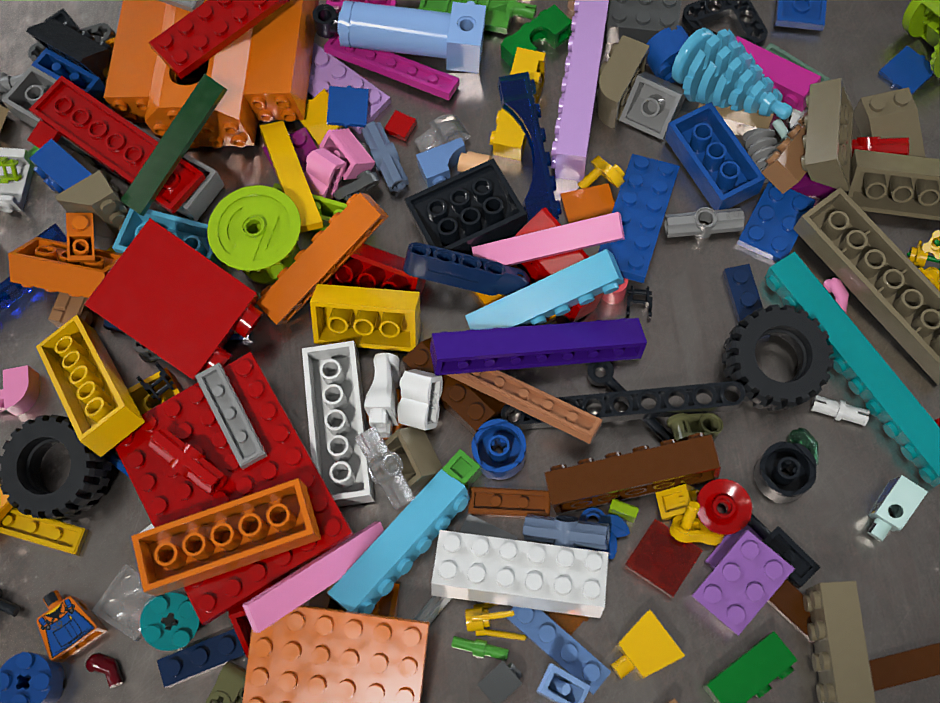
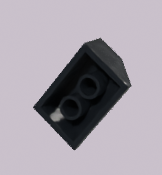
[26,19,113,82]

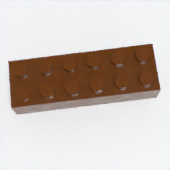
[544,433,721,515]

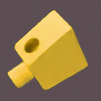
[611,610,685,679]

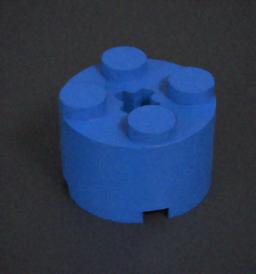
[647,25,689,83]
[471,419,527,480]
[0,652,65,703]

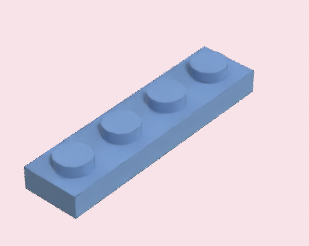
[506,607,611,695]

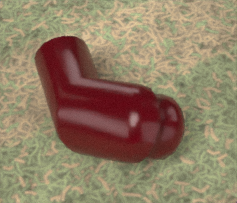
[85,653,123,688]

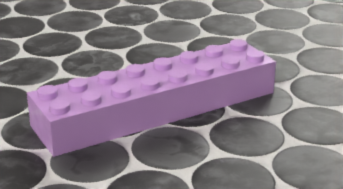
[551,0,609,181]

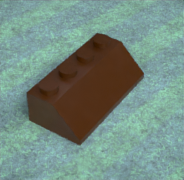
[402,337,506,436]

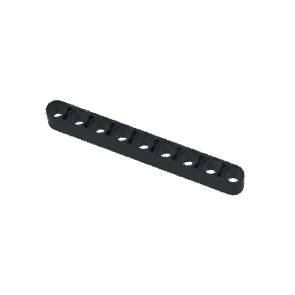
[501,381,745,430]

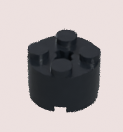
[753,441,817,504]

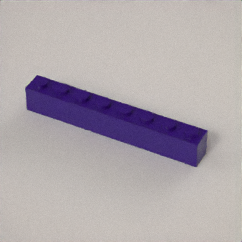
[430,318,647,376]

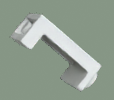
[0,148,35,213]

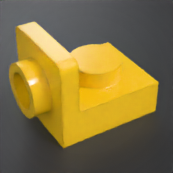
[655,484,699,520]

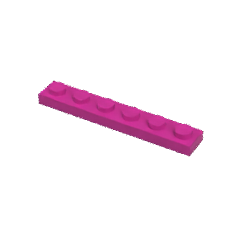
[324,34,460,100]

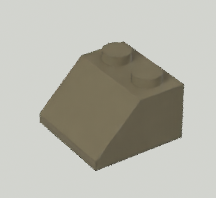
[370,427,443,502]

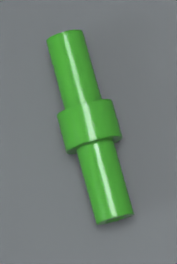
[451,636,509,661]

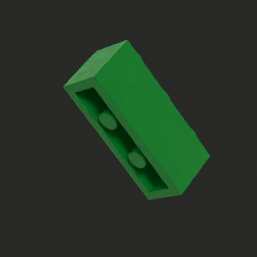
[702,631,798,703]

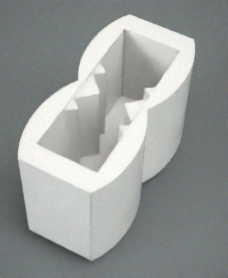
[396,369,443,431]

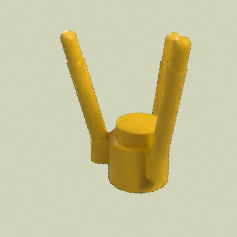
[465,603,527,640]

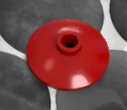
[696,479,752,535]

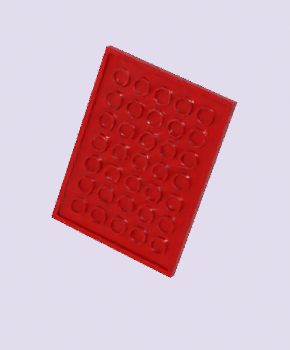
[115,352,354,625]

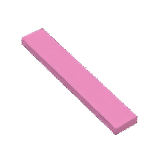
[472,212,625,266]
[243,521,384,633]

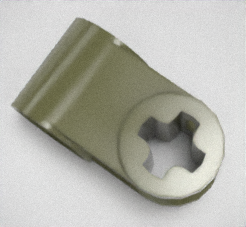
[666,413,724,442]
[206,661,247,703]

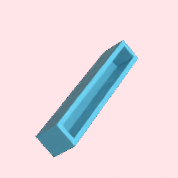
[465,249,625,330]
[327,469,471,614]

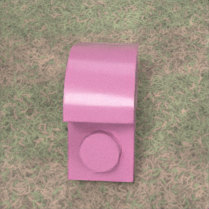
[0,365,40,416]

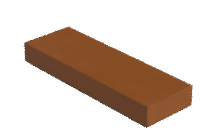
[468,487,551,518]

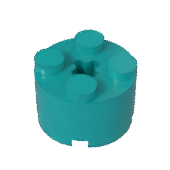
[140,590,199,651]

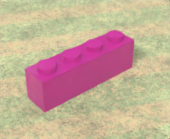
[736,36,821,112]

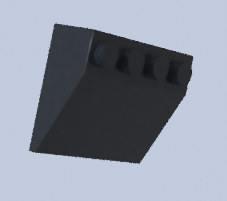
[404,158,528,256]

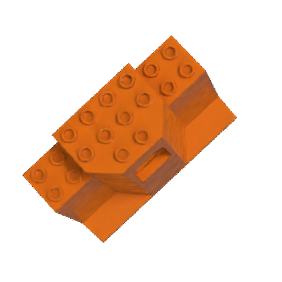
[104,0,319,148]

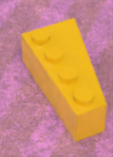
[490,47,546,161]

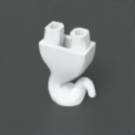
[364,353,401,438]

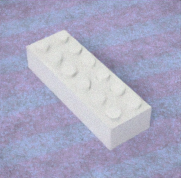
[302,341,375,507]
[431,530,608,618]

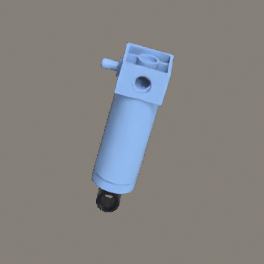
[313,0,486,74]

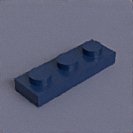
[723,264,770,339]
[157,629,246,688]

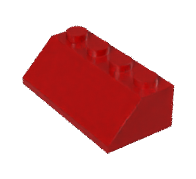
[515,207,604,322]
[325,243,426,297]

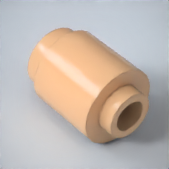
[458,151,492,172]

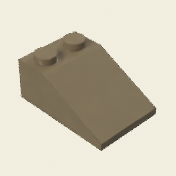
[854,87,926,158]

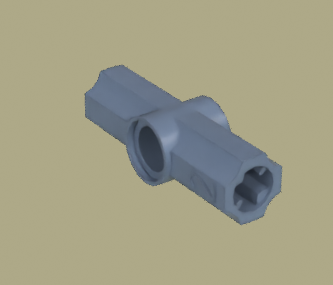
[362,121,409,192]
[523,515,610,550]

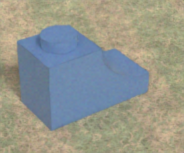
[416,138,466,188]

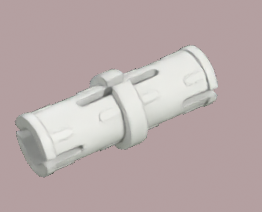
[810,395,870,426]

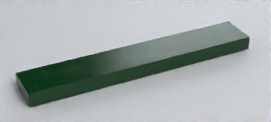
[120,74,227,216]

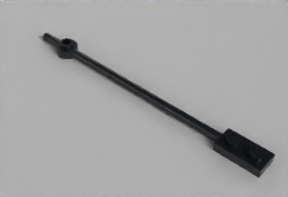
[584,361,821,588]

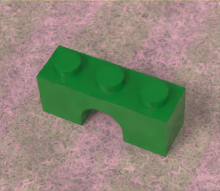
[500,4,572,68]

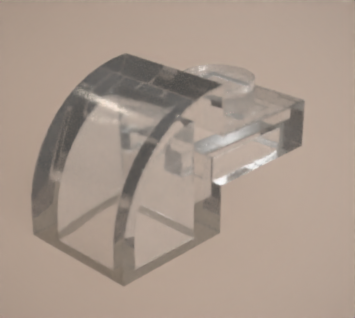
[414,115,471,153]

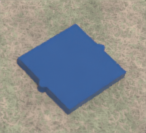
[878,46,934,94]
[327,85,369,128]

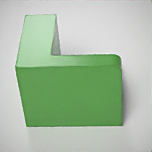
[442,449,482,490]

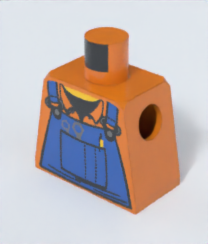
[37,590,108,663]

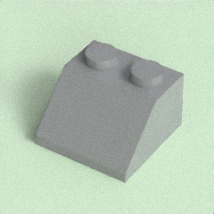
[619,72,685,140]

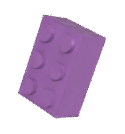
[692,530,795,636]

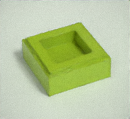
[608,499,639,523]

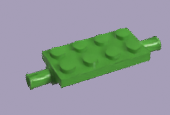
[418,0,537,34]

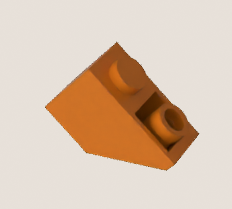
[66,213,95,262]

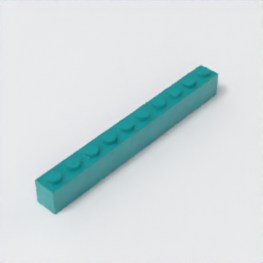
[764,252,940,488]

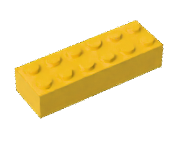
[36,315,145,457]

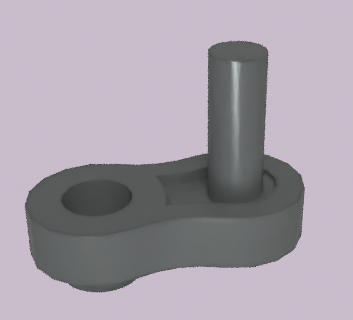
[333,170,380,203]

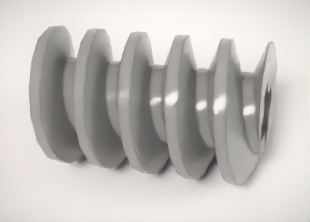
[743,128,779,184]

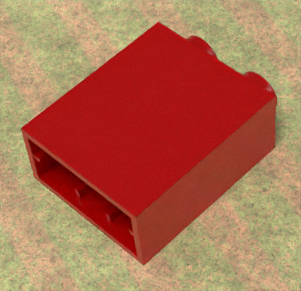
[84,218,263,382]

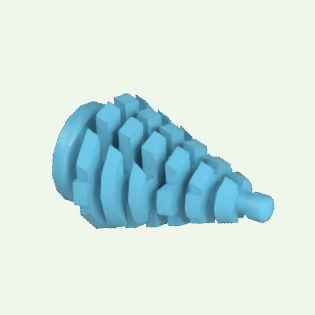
[672,28,793,120]

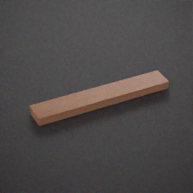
[447,370,603,444]

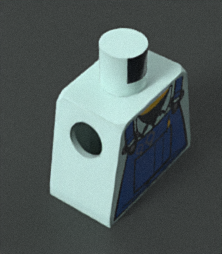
[867,475,928,542]

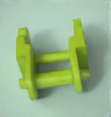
[0,157,22,183]

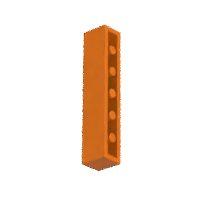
[256,193,389,325]

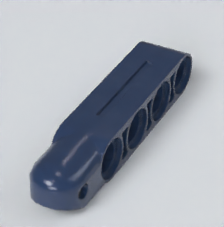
[403,242,530,296]

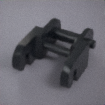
[626,285,653,318]
[136,362,174,401]

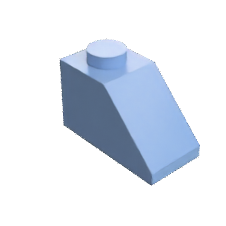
[537,663,591,703]

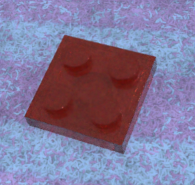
[624,519,703,598]

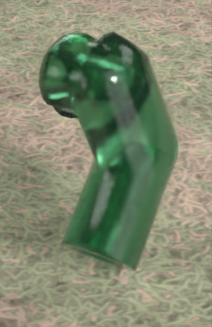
[790,428,819,465]

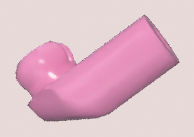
[823,277,849,313]

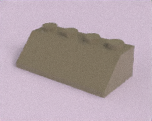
[801,78,854,191]

